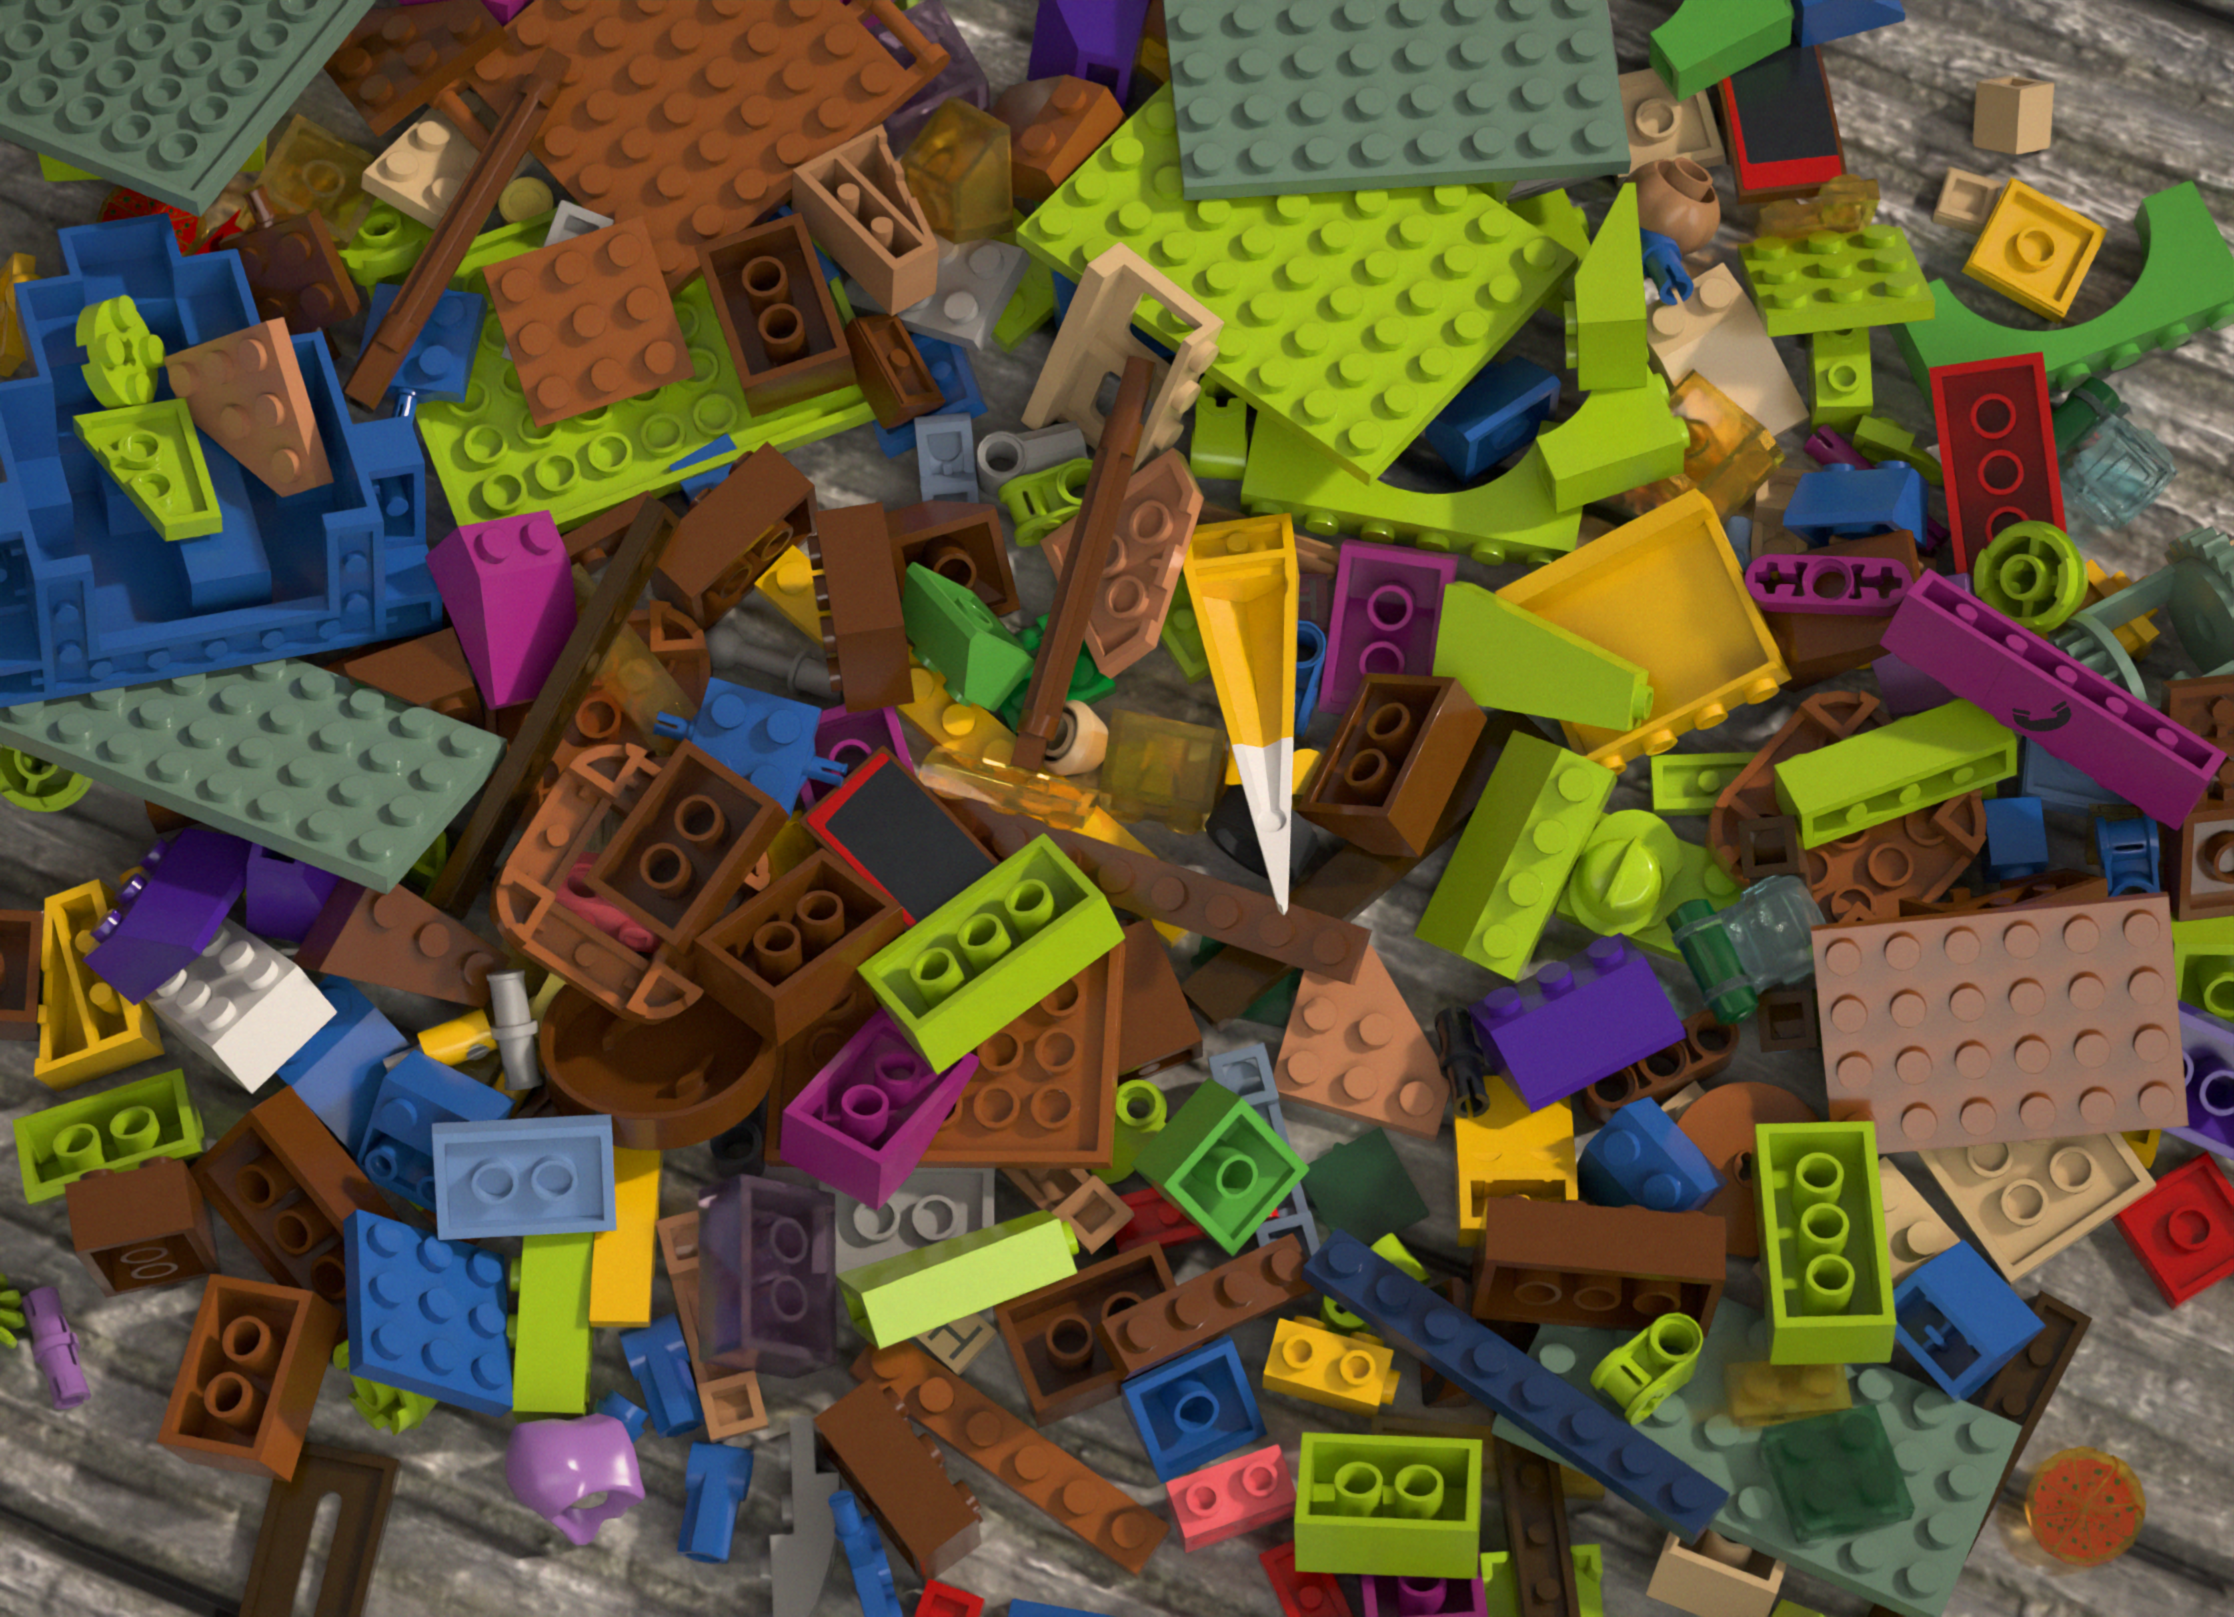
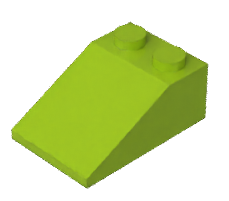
[1564,182,1647,391]

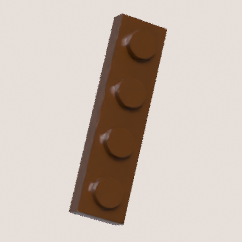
[1094,1233,1316,1381]

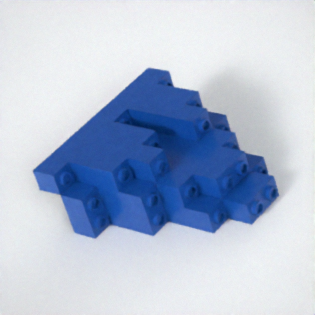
[0,212,443,708]

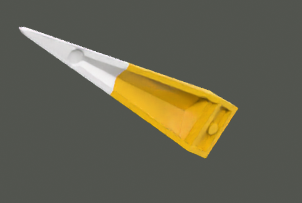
[1183,512,1299,916]

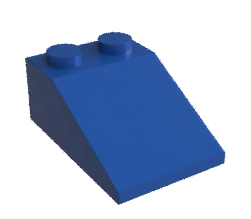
[270,974,413,1160]

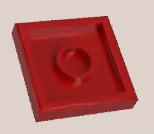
[2111,1150,2234,1311]

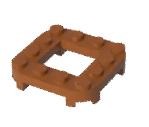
[488,743,771,1025]

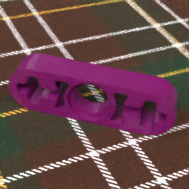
[1745,554,1914,616]

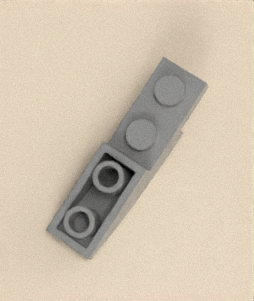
[760,1415,842,1617]

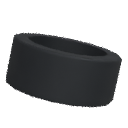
[1204,784,1319,884]

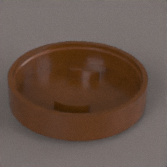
[539,951,777,1151]

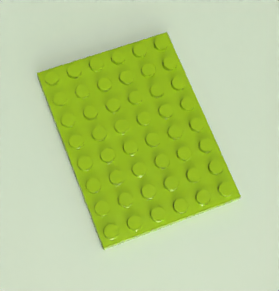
[1016,79,1578,487]
[365,199,877,534]

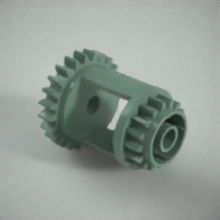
[2046,526,2234,713]

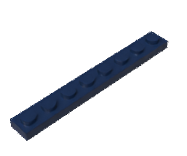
[1301,1227,1729,1546]

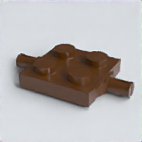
[218,184,363,362]

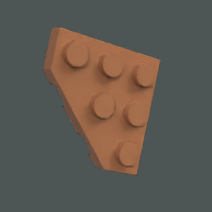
[163,317,334,498]
[1039,447,1204,679]
[1273,944,1450,1142]

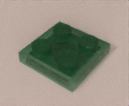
[1759,1404,1915,1544]

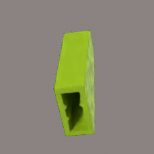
[1432,581,1654,732]
[835,1209,1079,1349]

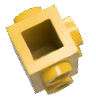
[1262,1316,1401,1420]

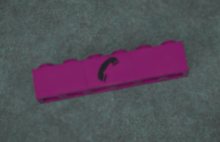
[1879,568,2227,831]

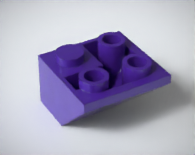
[1026,0,1151,112]
[246,842,341,944]

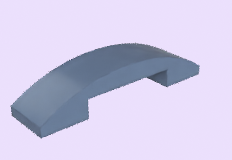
[1207,1043,1320,1260]

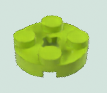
[328,193,435,286]
[76,295,166,410]

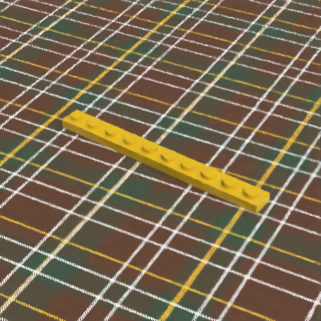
[754,545,1189,950]

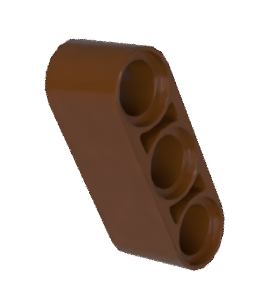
[1582,1008,1740,1125]

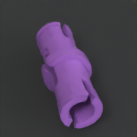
[21,1287,91,1409]

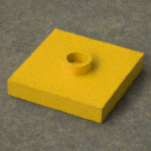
[1961,177,2108,325]

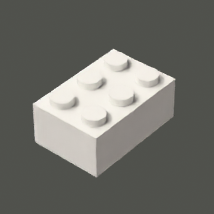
[144,916,337,1094]

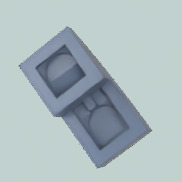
[914,412,979,503]

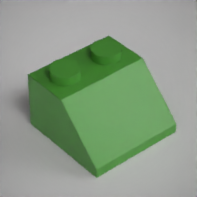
[902,562,1036,712]
[1131,1077,1310,1256]

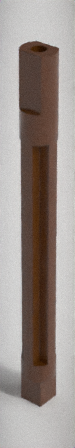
[341,46,572,414]
[1010,355,1157,775]

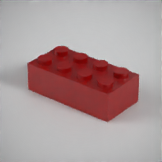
[1929,351,2067,577]

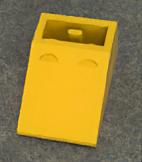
[1452,1076,1578,1247]

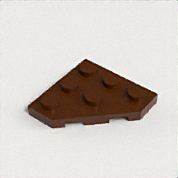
[323,0,510,138]

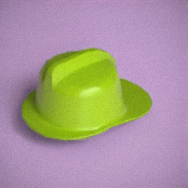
[1568,809,1680,937]

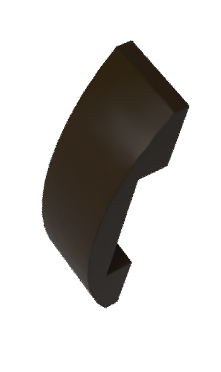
[1738,815,1821,1053]

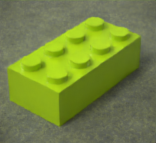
[1750,1121,1897,1365]

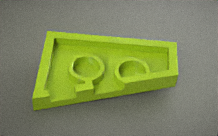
[73,398,223,542]

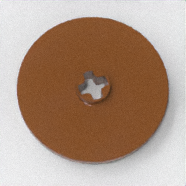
[1675,1082,1821,1257]

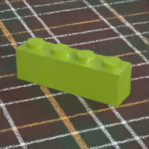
[1774,697,2017,850]
[507,1232,595,1424]

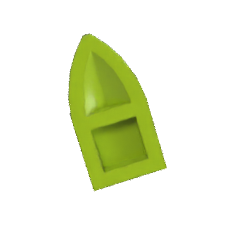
[1851,415,1944,486]

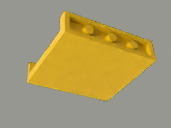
[1495,488,1792,776]

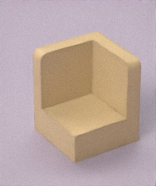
[1973,75,2054,155]

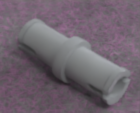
[486,968,543,1090]

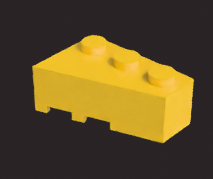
[34,879,165,1093]

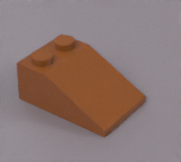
[949,75,1128,203]

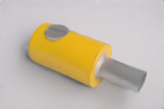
[383,1008,498,1073]

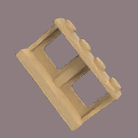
[1021,241,1224,477]

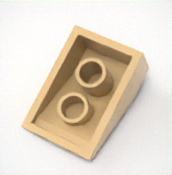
[1646,263,1810,473]
[1646,1529,1787,1617]

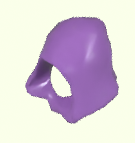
[505,1413,645,1545]

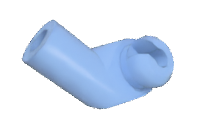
[1724,516,1753,573]

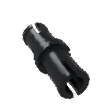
[1434,1007,1490,1118]

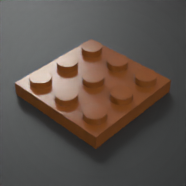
[481,215,696,428]

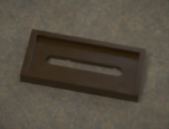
[238,1441,402,1617]

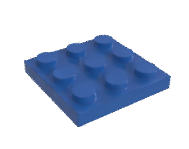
[343,1209,513,1418]

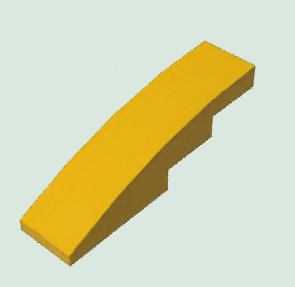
[589,1146,663,1328]

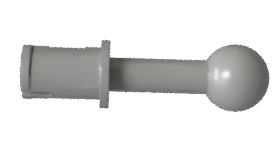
[704,625,845,704]

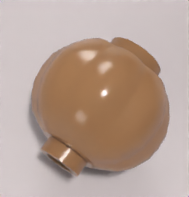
[1619,157,1720,256]

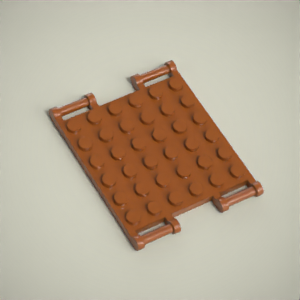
[426,0,951,301]

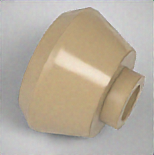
[1043,700,1110,776]

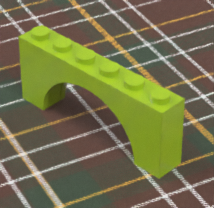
[1504,188,1690,514]
[1240,411,1583,572]

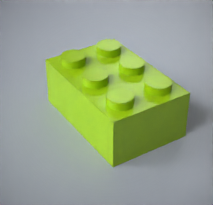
[1294,1432,1482,1579]

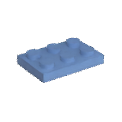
[432,1114,616,1240]

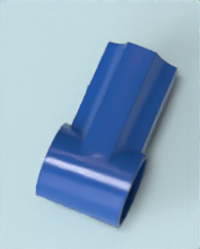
[618,1312,706,1439]
[677,1440,754,1565]

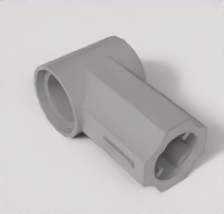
[976,420,1088,498]

